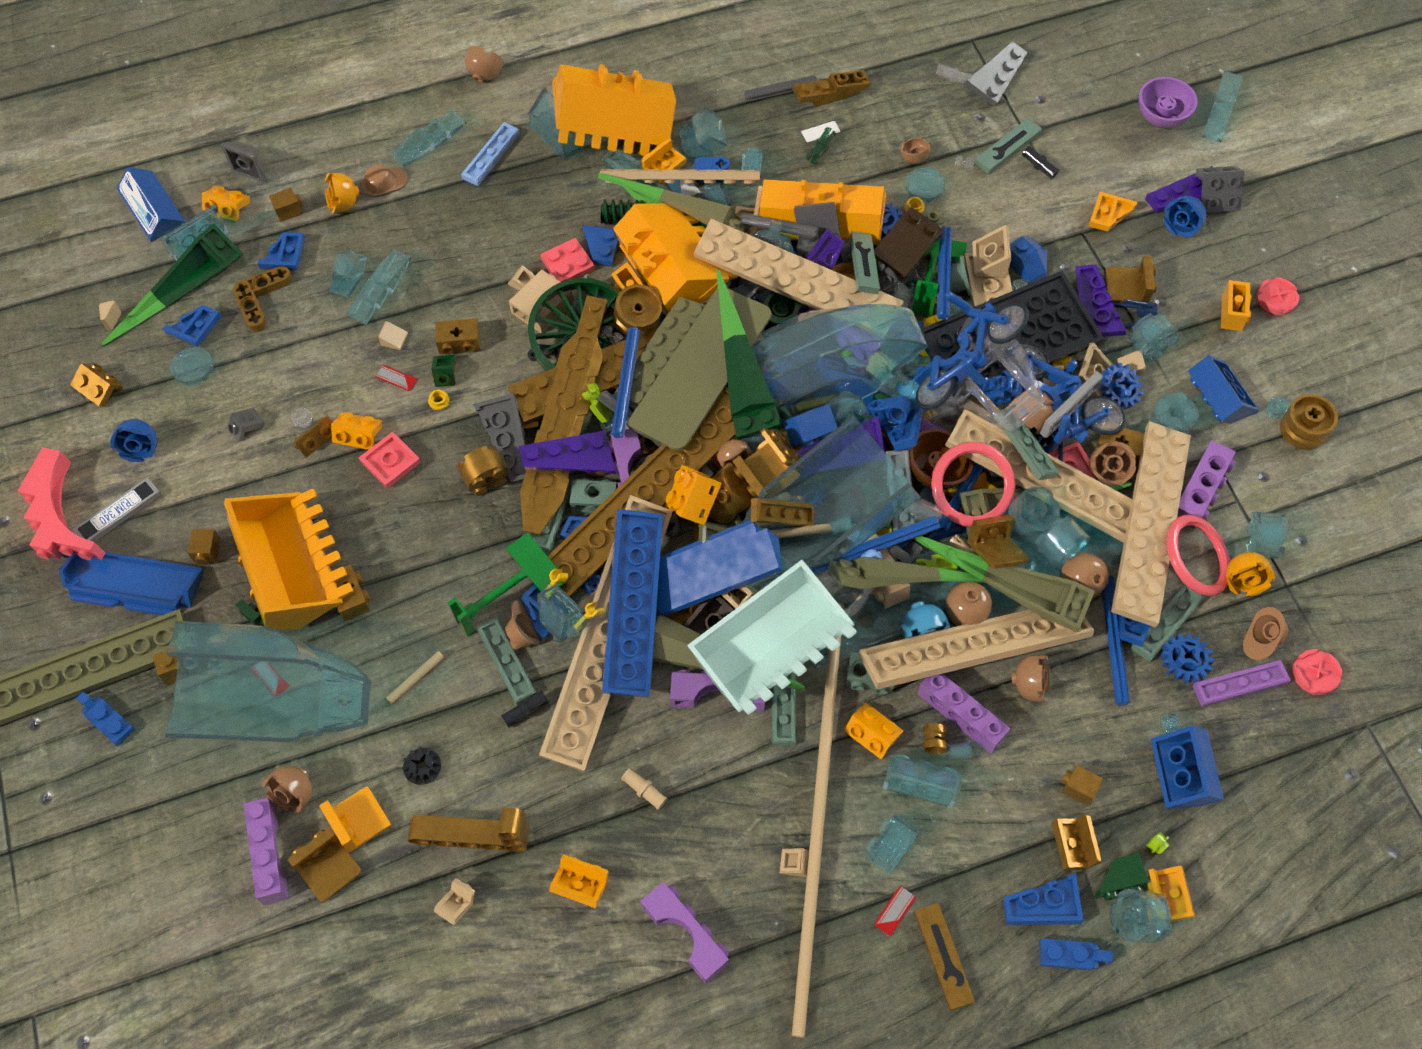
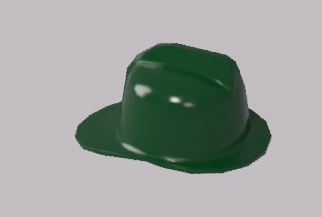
[764,291,803,324]

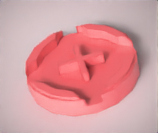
[1256,278,1300,315]
[1293,649,1342,695]

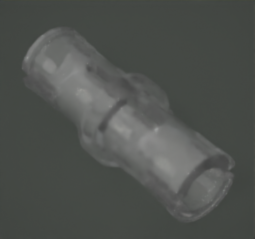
[935,63,972,84]

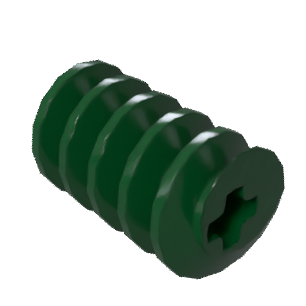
[600,199,639,225]

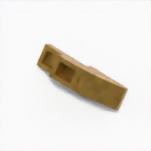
[792,70,871,107]

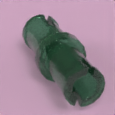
[806,127,836,164]

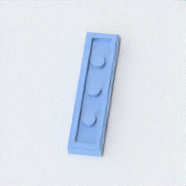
[461,122,521,186]

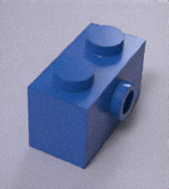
[783,404,838,448]

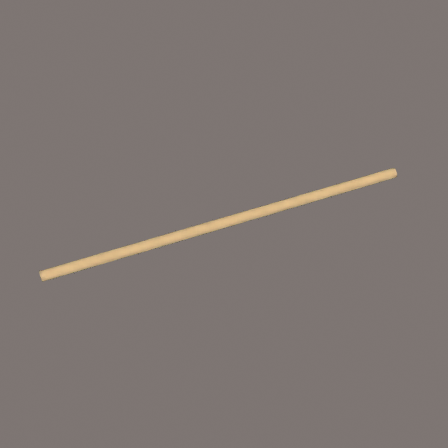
[792,602,844,1038]

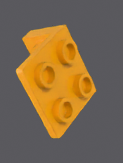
[319,787,391,853]

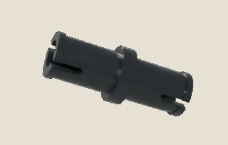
[1022,146,1059,180]
[501,690,549,728]

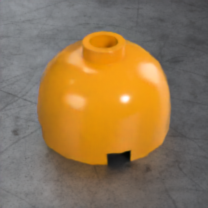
[325,173,359,213]
[1225,552,1275,596]

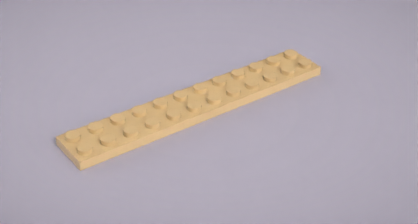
[538,495,673,772]

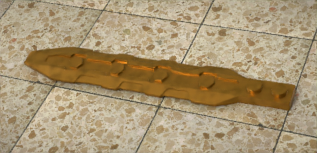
[520,296,608,535]

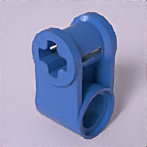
[693,156,730,184]
[866,396,912,428]

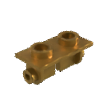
[293,415,332,458]

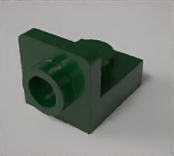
[431,355,456,387]
[235,599,264,630]

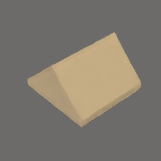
[972,225,1011,277]
[1078,342,1113,402]

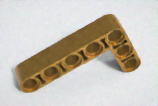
[408,808,530,852]

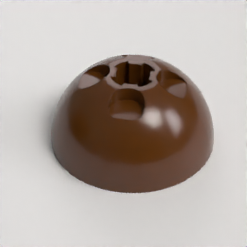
[909,429,973,490]

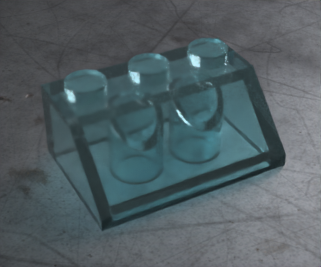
[529,88,583,160]
[159,205,229,261]
[882,754,962,808]

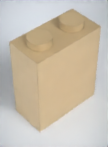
[509,270,574,333]

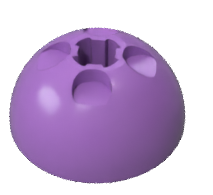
[1138,77,1198,128]

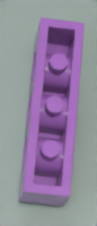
[1177,440,1236,529]
[917,674,1011,754]

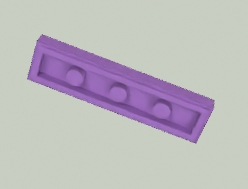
[1193,660,1291,707]

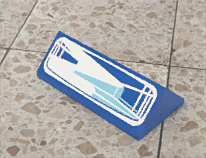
[117,167,187,242]

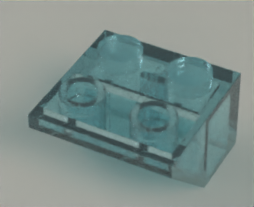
[678,107,727,160]

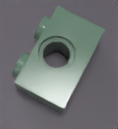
[570,478,617,514]

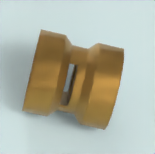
[923,723,947,754]

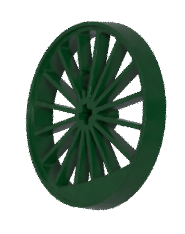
[528,278,622,371]

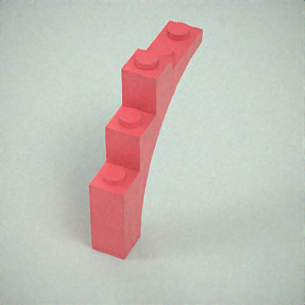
[17,447,105,560]

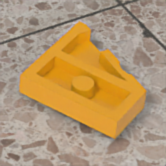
[1089,192,1137,232]

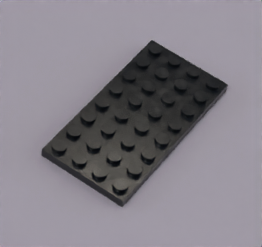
[916,271,1104,405]

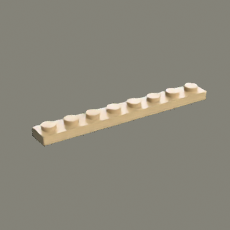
[600,169,760,183]

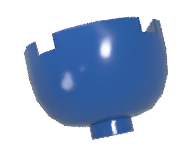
[1163,196,1206,238]
[110,419,157,462]

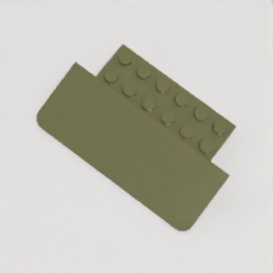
[613,288,772,450]

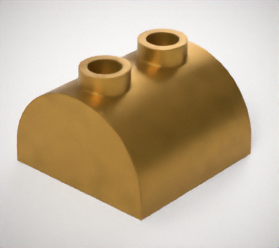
[703,462,758,523]

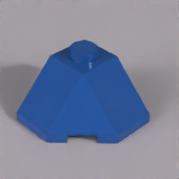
[1009,236,1047,283]

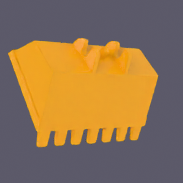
[552,64,676,156]
[758,180,887,245]
[613,203,738,316]
[224,489,353,630]

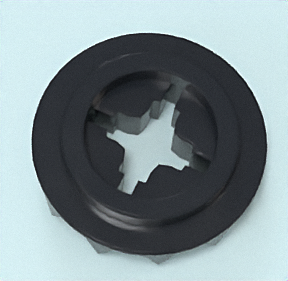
[402,747,441,785]

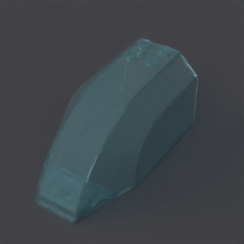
[752,304,928,432]
[742,415,920,587]
[165,621,371,742]

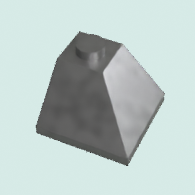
[221,142,267,183]

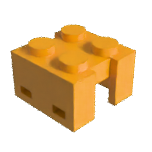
[665,465,722,525]

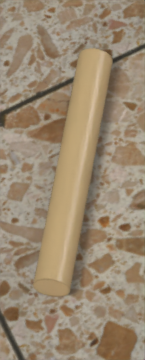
[770,523,831,538]
[385,651,444,705]

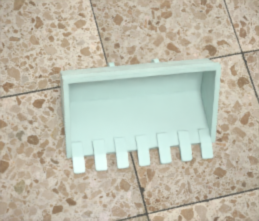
[687,560,857,715]

